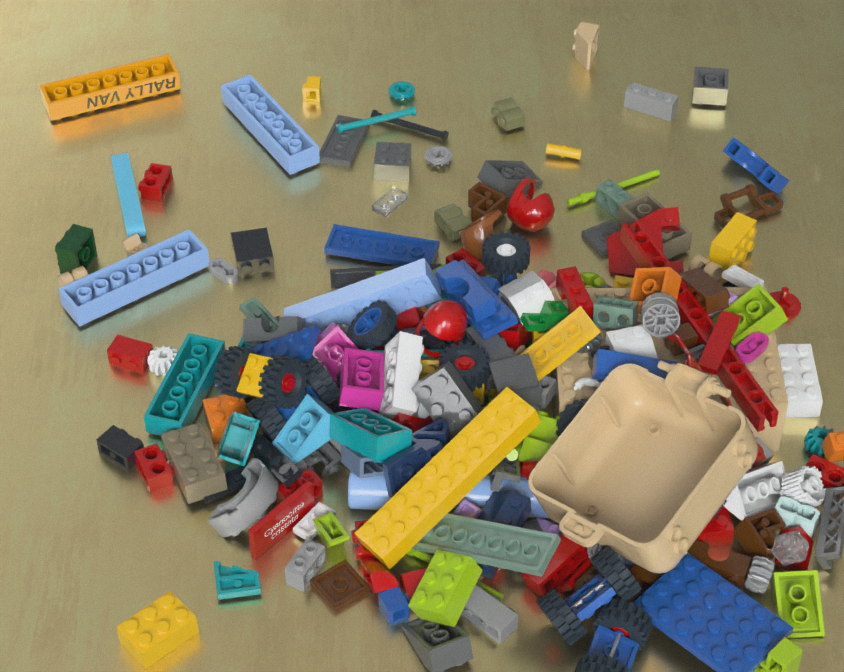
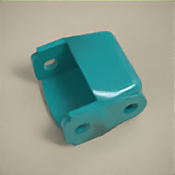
[217,411,260,466]

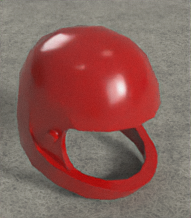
[507,178,555,232]
[415,299,467,358]

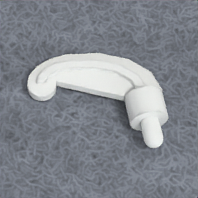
[573,377,601,390]

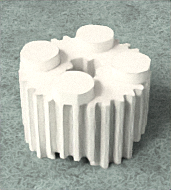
[779,466,827,507]

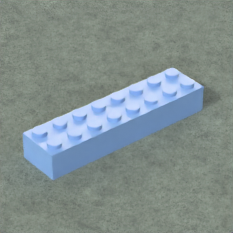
[221,75,320,175]
[58,229,209,326]
[284,258,442,335]

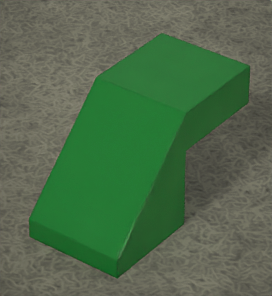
[520,301,570,332]

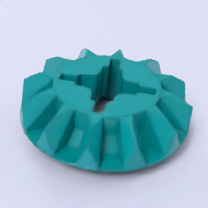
[389,81,415,101]

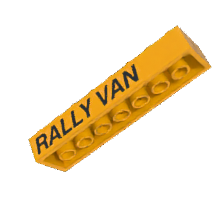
[40,54,181,121]

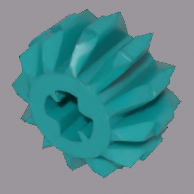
[804,425,833,459]

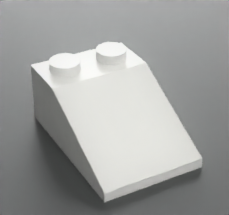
[498,271,555,325]
[605,324,658,358]

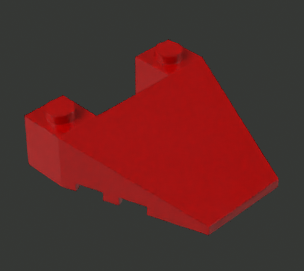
[607,207,684,278]

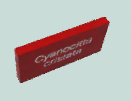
[248,481,315,560]

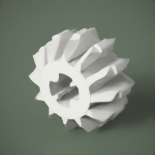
[147,344,178,377]

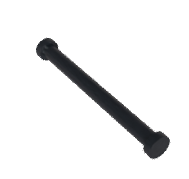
[371,110,449,141]

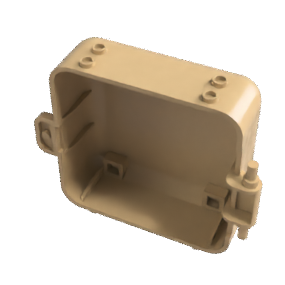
[528,360,758,573]

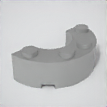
[207,458,278,537]

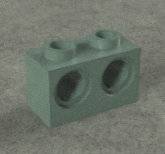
[595,179,634,220]
[593,296,638,329]

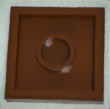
[310,559,370,612]

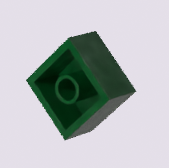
[55,224,98,274]

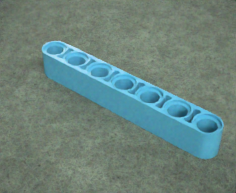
[111,152,146,237]

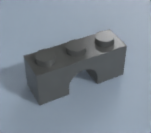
[243,316,305,347]

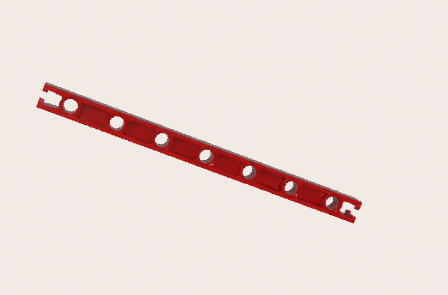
[620,220,779,432]

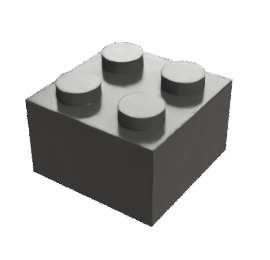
[692,67,728,106]
[374,142,412,182]

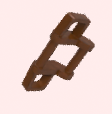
[714,184,784,228]

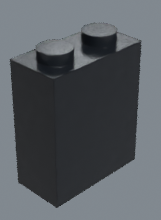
[231,227,274,275]

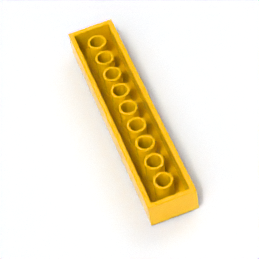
[355,387,541,570]

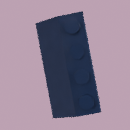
[477,490,531,579]

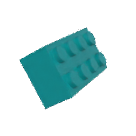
[330,407,412,463]

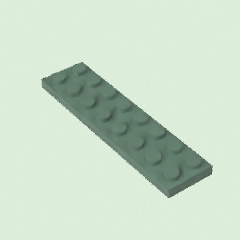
[412,513,561,577]

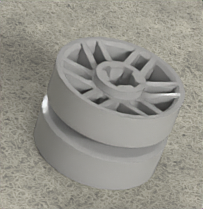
[641,293,680,337]

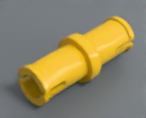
[546,143,582,160]

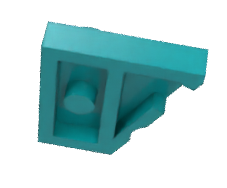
[214,561,261,600]

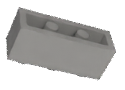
[624,82,679,121]
[461,584,518,644]

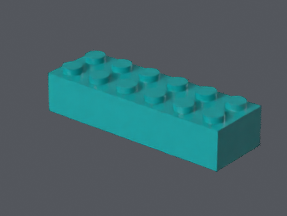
[144,333,225,436]

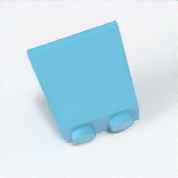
[272,394,334,465]

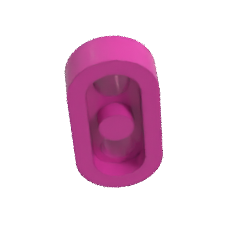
[736,332,769,363]

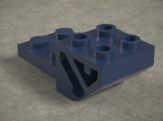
[382,418,451,498]

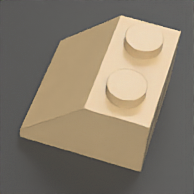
[573,22,599,71]

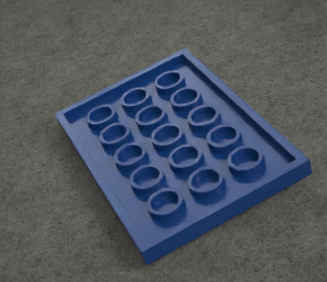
[633,553,793,672]

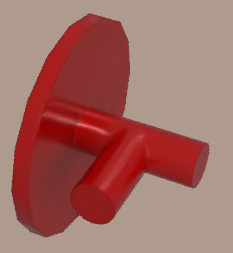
[769,287,801,319]

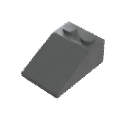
[477,160,543,198]
[401,618,473,672]

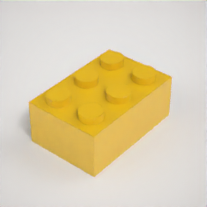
[709,212,757,276]
[116,591,199,670]

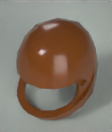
[460,209,502,262]

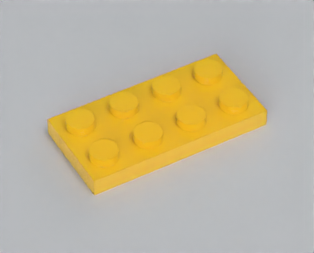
[518,306,601,382]

